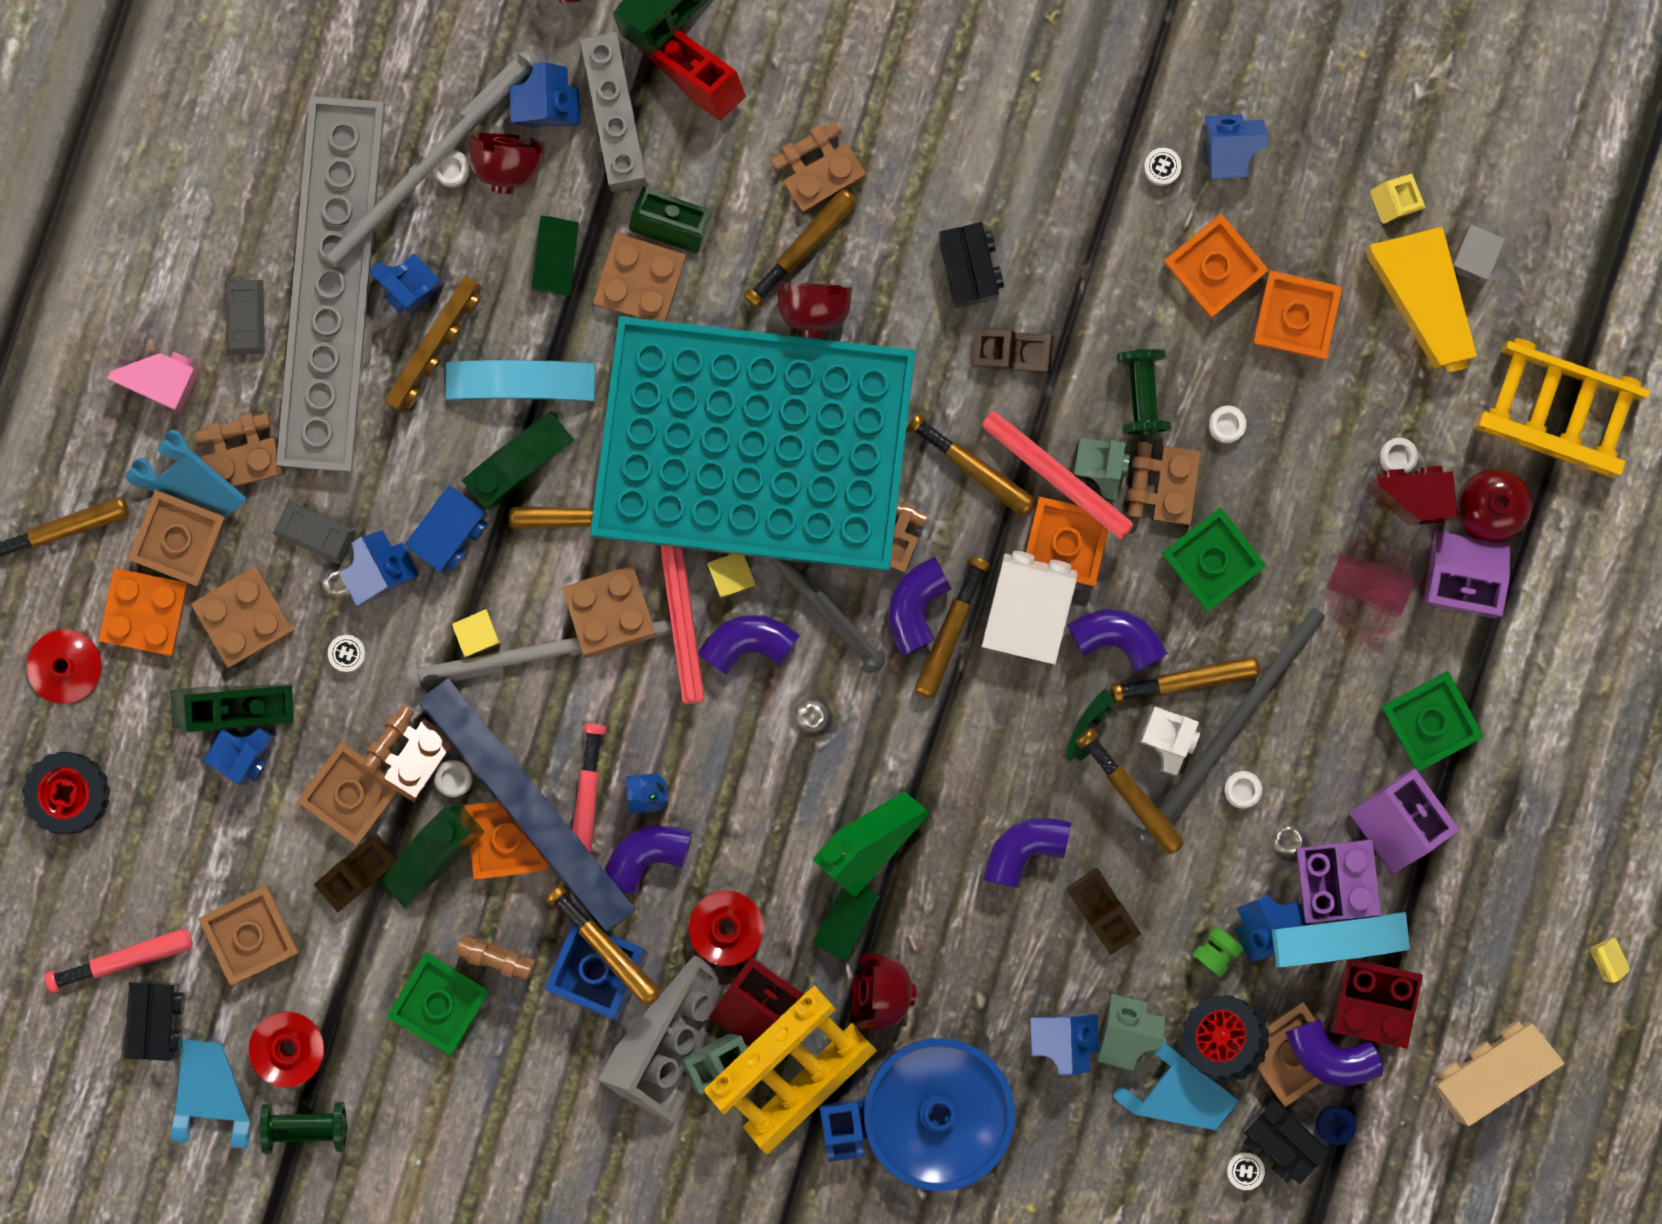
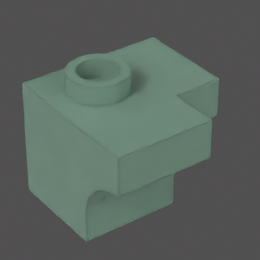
[1073,438,1130,503]
[1097,994,1165,1071]
[680,1033,757,1094]

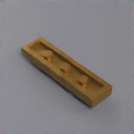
[384,275,482,413]

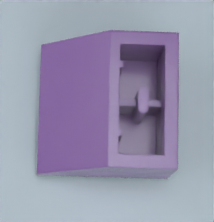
[1422,531,1510,619]
[1348,768,1460,874]
[1296,840,1381,923]

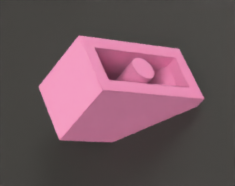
[107,352,200,413]

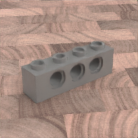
[580,32,648,192]

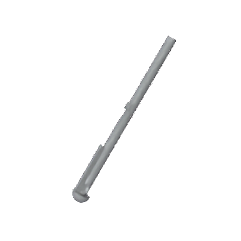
[325,50,542,267]
[405,615,698,690]

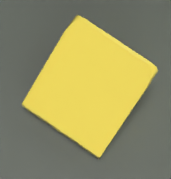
[1370,174,1426,224]
[707,554,756,599]
[452,609,501,658]
[1590,938,1630,983]

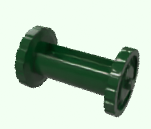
[1116,349,1172,436]
[259,1102,348,1154]

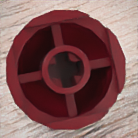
[469,133,544,194]
[778,283,852,338]
[1456,468,1533,543]
[851,954,917,1030]

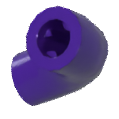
[888,556,952,657]
[1067,609,1168,672]
[698,615,800,675]
[983,818,1072,888]
[604,825,693,894]
[1285,1019,1383,1087]

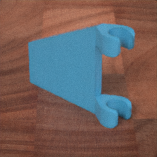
[125,430,247,517]
[171,1040,251,1149]
[1113,1041,1239,1130]

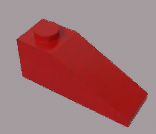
[637,30,746,121]

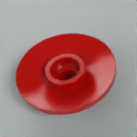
[27,629,102,704]
[688,890,764,966]
[248,1011,324,1087]

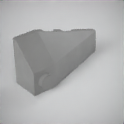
[598,956,721,1123]

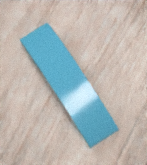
[445,360,595,402]
[1272,912,1410,967]

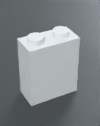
[982,551,1077,665]

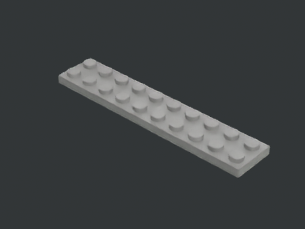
[276,96,385,473]

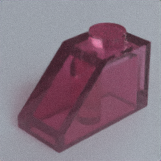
[1326,554,1416,617]

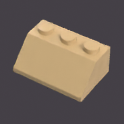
[1432,1020,1564,1127]

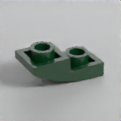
[1063,689,1115,763]

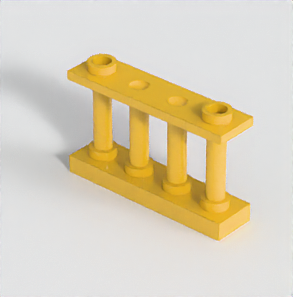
[1473,338,1650,478]
[704,985,877,1155]

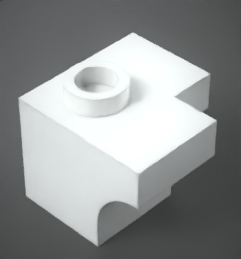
[1139,707,1200,776]

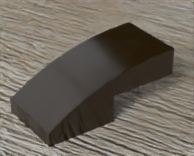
[972,328,1054,374]
[314,833,398,913]
[1066,867,1142,955]

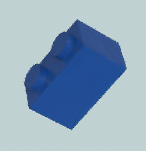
[404,485,488,574]

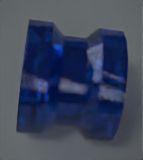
[1315,1105,1357,1145]

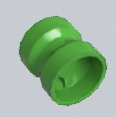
[1192,925,1244,978]

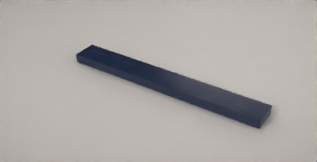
[418,678,636,934]

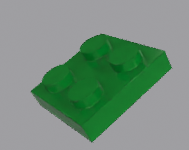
[1161,507,1267,613]
[1380,671,1484,772]
[386,952,491,1056]

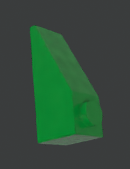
[812,791,930,898]

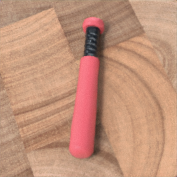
[572,723,606,853]
[44,929,193,994]

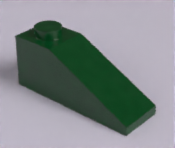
[612,0,708,56]
[462,411,575,512]
[170,684,294,732]
[381,804,485,909]

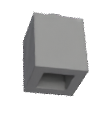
[1452,223,1505,285]

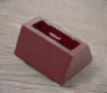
[1367,466,1457,526]
[708,956,805,1046]
[1328,959,1423,1049]

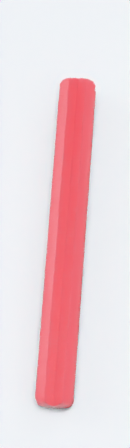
[982,411,1133,539]
[660,546,705,704]

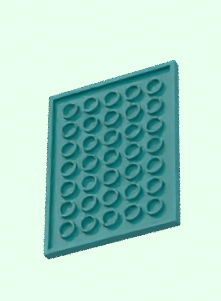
[590,316,916,572]

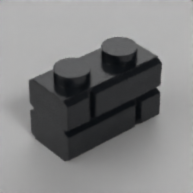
[938,222,1004,308]
[124,981,185,1061]
[1241,1097,1330,1185]

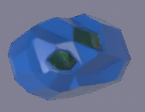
[626,773,668,814]

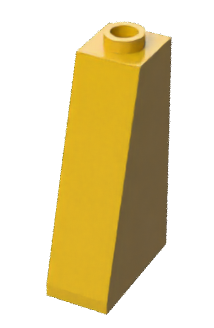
[1365,226,1477,374]

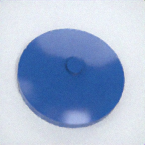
[863,1038,1015,1191]

